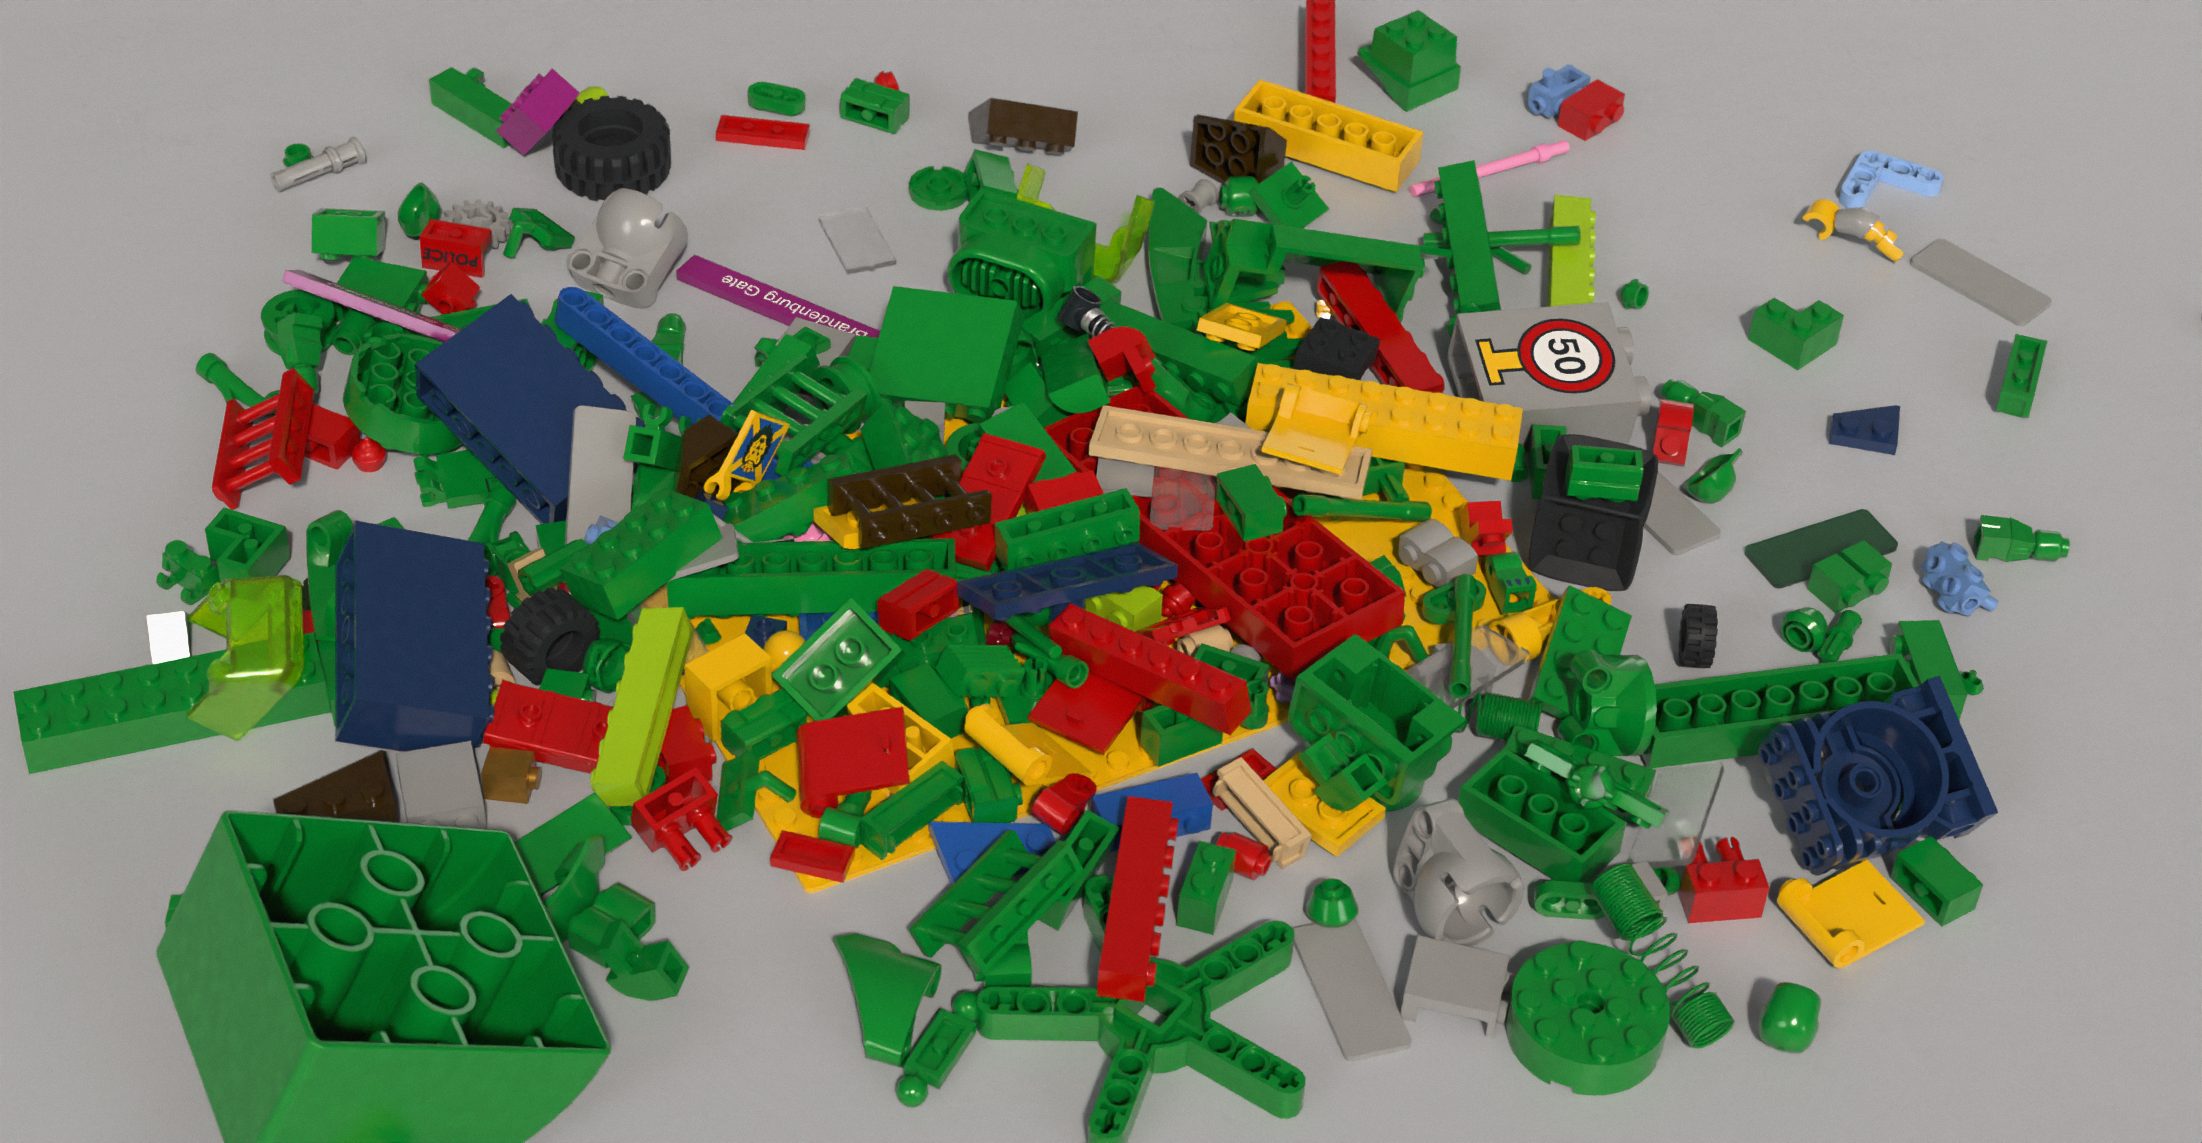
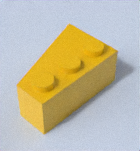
[847,683,955,795]

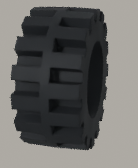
[1678,604,1718,668]

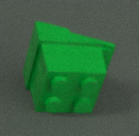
[1358,10,1461,112]

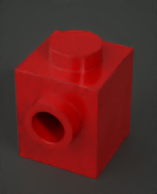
[421,261,480,314]

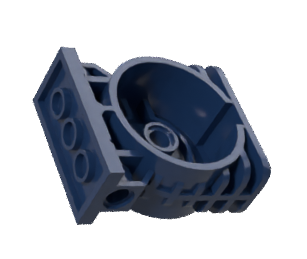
[1758,676,1998,876]

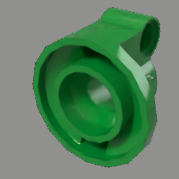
[1558,650,1657,757]

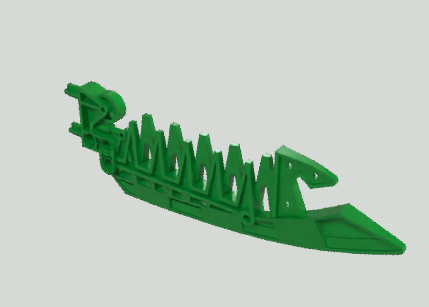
[1148,187,1409,520]

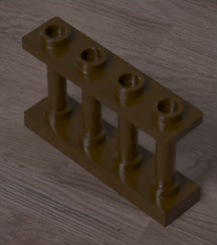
[827,454,992,549]

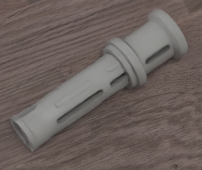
[270,137,366,192]

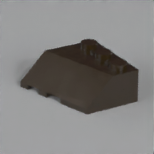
[968,98,1078,155]
[674,415,740,498]
[272,750,398,822]

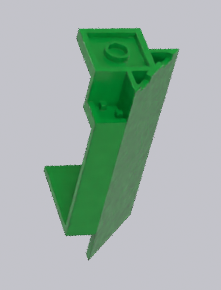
[1203,219,1454,323]

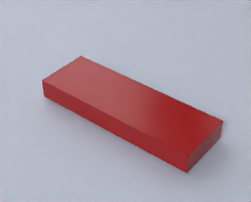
[715,115,810,150]

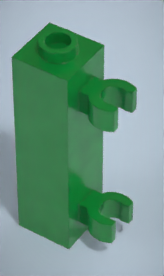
[429,67,512,149]
[1022,276,1122,364]
[733,333,820,413]
[623,404,701,472]

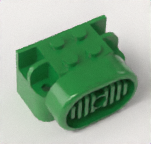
[947,188,1097,320]
[1288,634,1466,812]

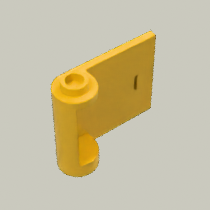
[1261,383,1372,475]
[964,704,1092,786]
[1777,860,1925,968]

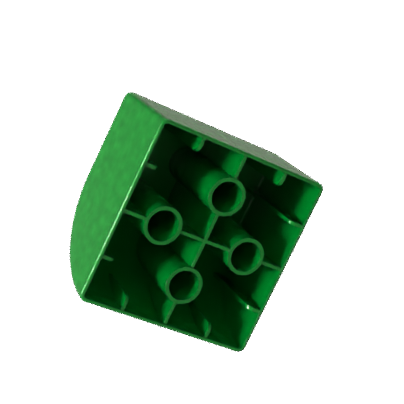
[156,810,611,1143]

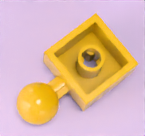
[684,630,806,742]

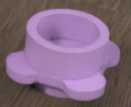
[1270,671,1296,703]

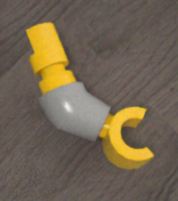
[1802,199,1904,263]

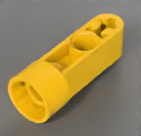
[1487,587,1612,668]

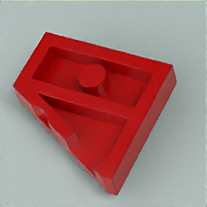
[1136,607,1231,646]

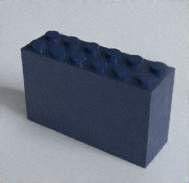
[415,294,646,524]
[335,521,494,752]

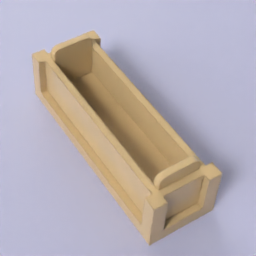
[1212,757,1311,869]

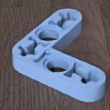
[1839,150,1944,208]

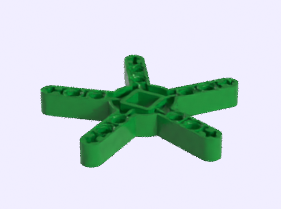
[976,875,1306,1143]

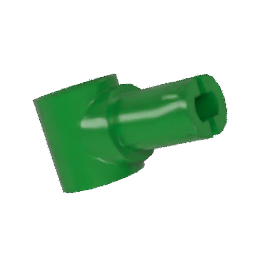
[818,791,872,849]

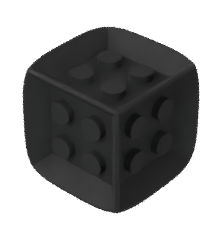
[1528,434,1658,591]

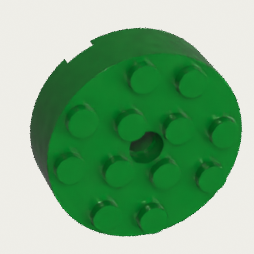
[343,334,463,457]
[1506,941,1670,1096]

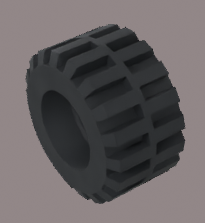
[500,588,600,686]

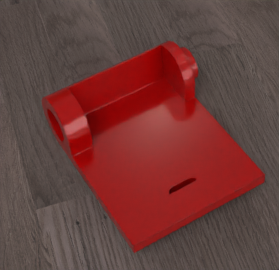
[1028,672,1155,755]
[796,707,910,818]

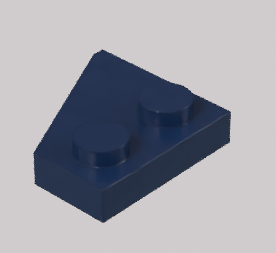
[1829,405,1900,455]

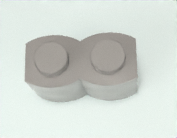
[1398,518,1478,588]

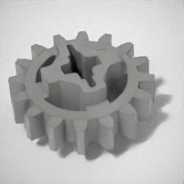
[440,199,510,251]

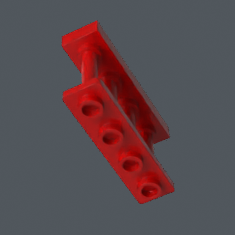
[211,368,314,510]

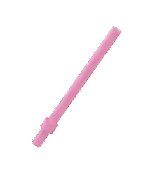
[1410,140,1569,197]

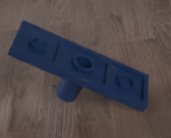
[957,542,1178,640]

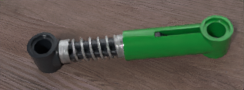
[1058,286,1218,422]

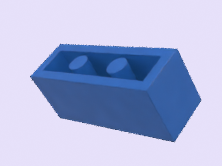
[1091,773,1213,852]

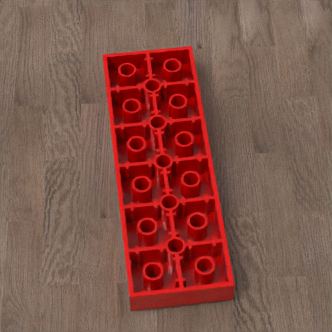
[1044,385,1405,681]

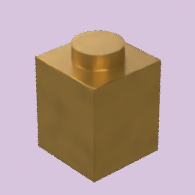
[481,747,541,804]

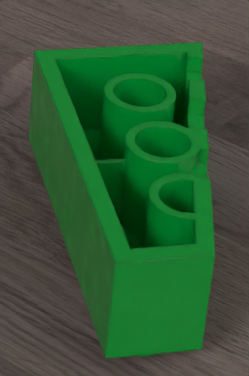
[723,452,854,543]

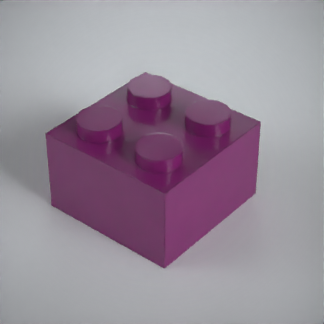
[496,68,580,155]

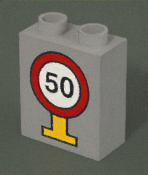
[1447,302,1651,452]

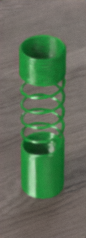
[1420,678,1543,741]
[1590,863,1735,1049]

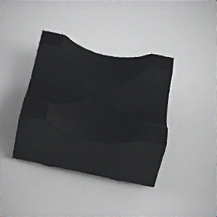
[1293,317,1380,380]

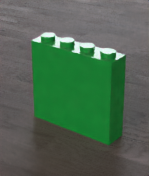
[869,286,1025,423]

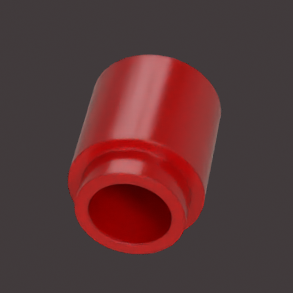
[1216,832,1272,881]

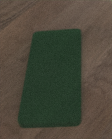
[1744,509,1898,589]

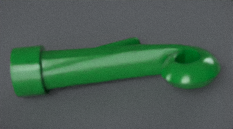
[196,353,280,415]
[468,487,516,543]
[1011,632,1089,688]

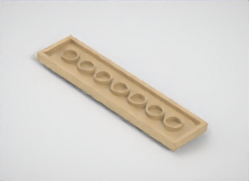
[1089,405,1372,500]

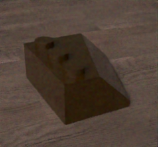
[1190,114,1287,184]

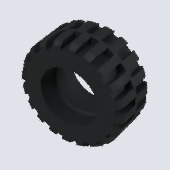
[552,96,671,202]

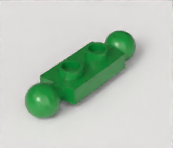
[896,991,978,1108]

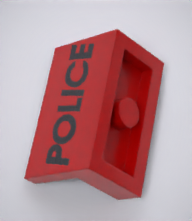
[419,219,492,278]

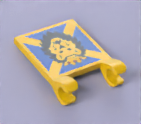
[704,410,790,500]

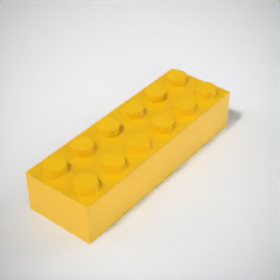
[1234,79,1424,192]

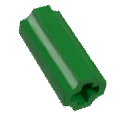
[518,538,589,597]

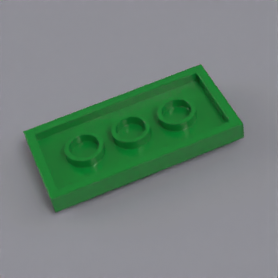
[1528,585,1632,720]

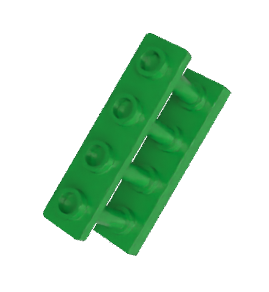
[721,354,868,477]
[909,830,1085,975]

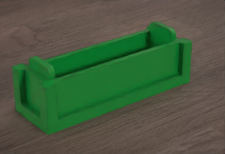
[1996,334,2047,418]
[861,761,963,860]

